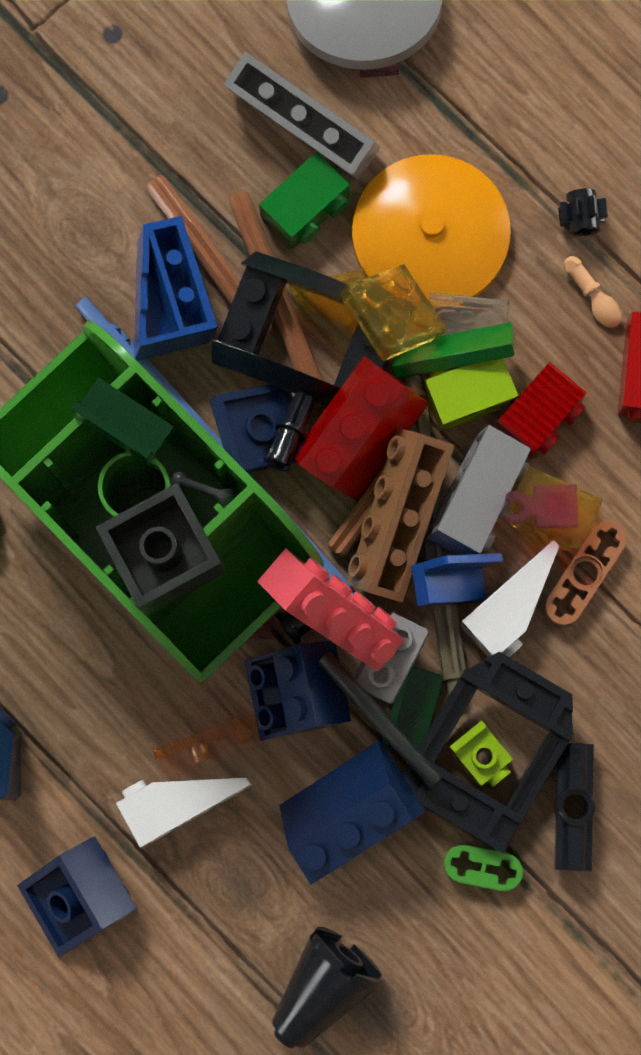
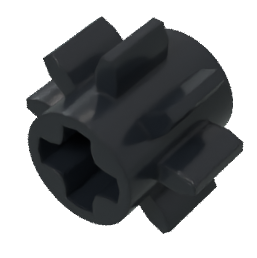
[558,188,608,236]

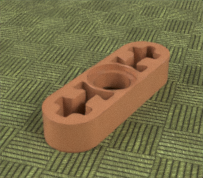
[543,521,627,627]

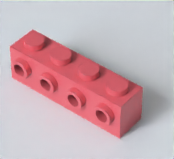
[257,548,405,672]

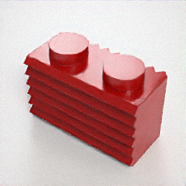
[495,362,587,459]

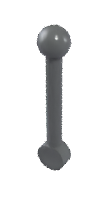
[171,472,235,505]

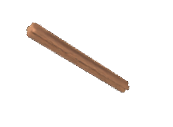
[229,191,326,412]

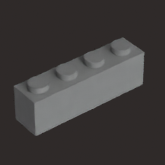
[223,51,381,180]

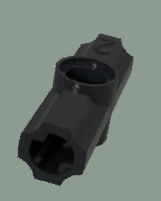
[553,743,596,871]

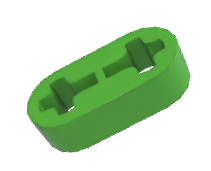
[444,845,523,891]

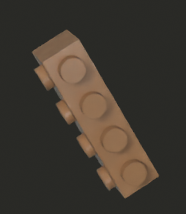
[347,427,455,603]

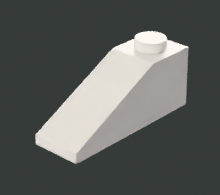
[460,540,559,657]
[116,778,252,848]

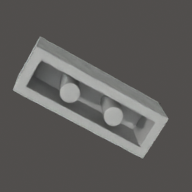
[426,425,531,555]

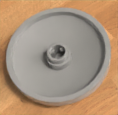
[287,0,443,70]

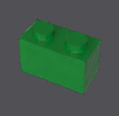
[259,152,350,249]

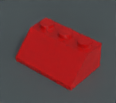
[294,356,429,501]

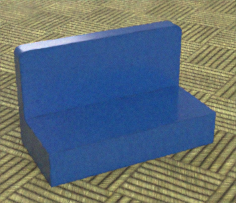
[411,553,503,607]

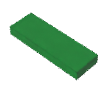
[392,322,515,378]

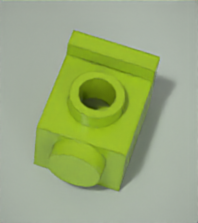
[447,720,513,787]

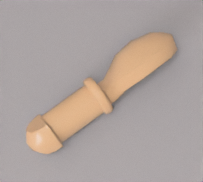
[564,256,622,328]

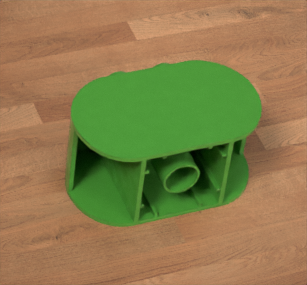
[0,320,324,685]

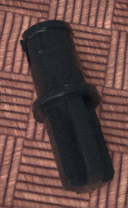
[264,392,315,471]

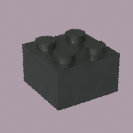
[95,483,226,616]

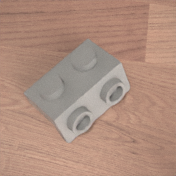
[354,612,429,704]

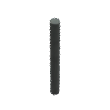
[318,652,442,788]

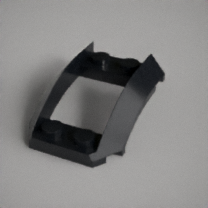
[211,251,402,407]
[403,652,574,854]

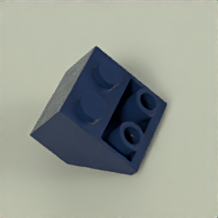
[245,641,351,741]

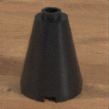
[272,927,382,1048]

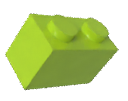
[423,359,519,433]

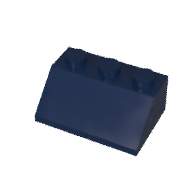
[279,740,426,885]

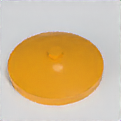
[352,154,511,311]

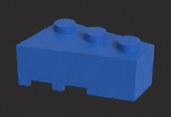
[134,216,218,361]

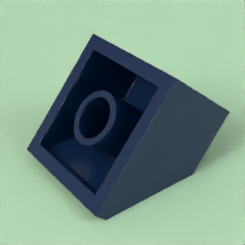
[17,836,137,958]

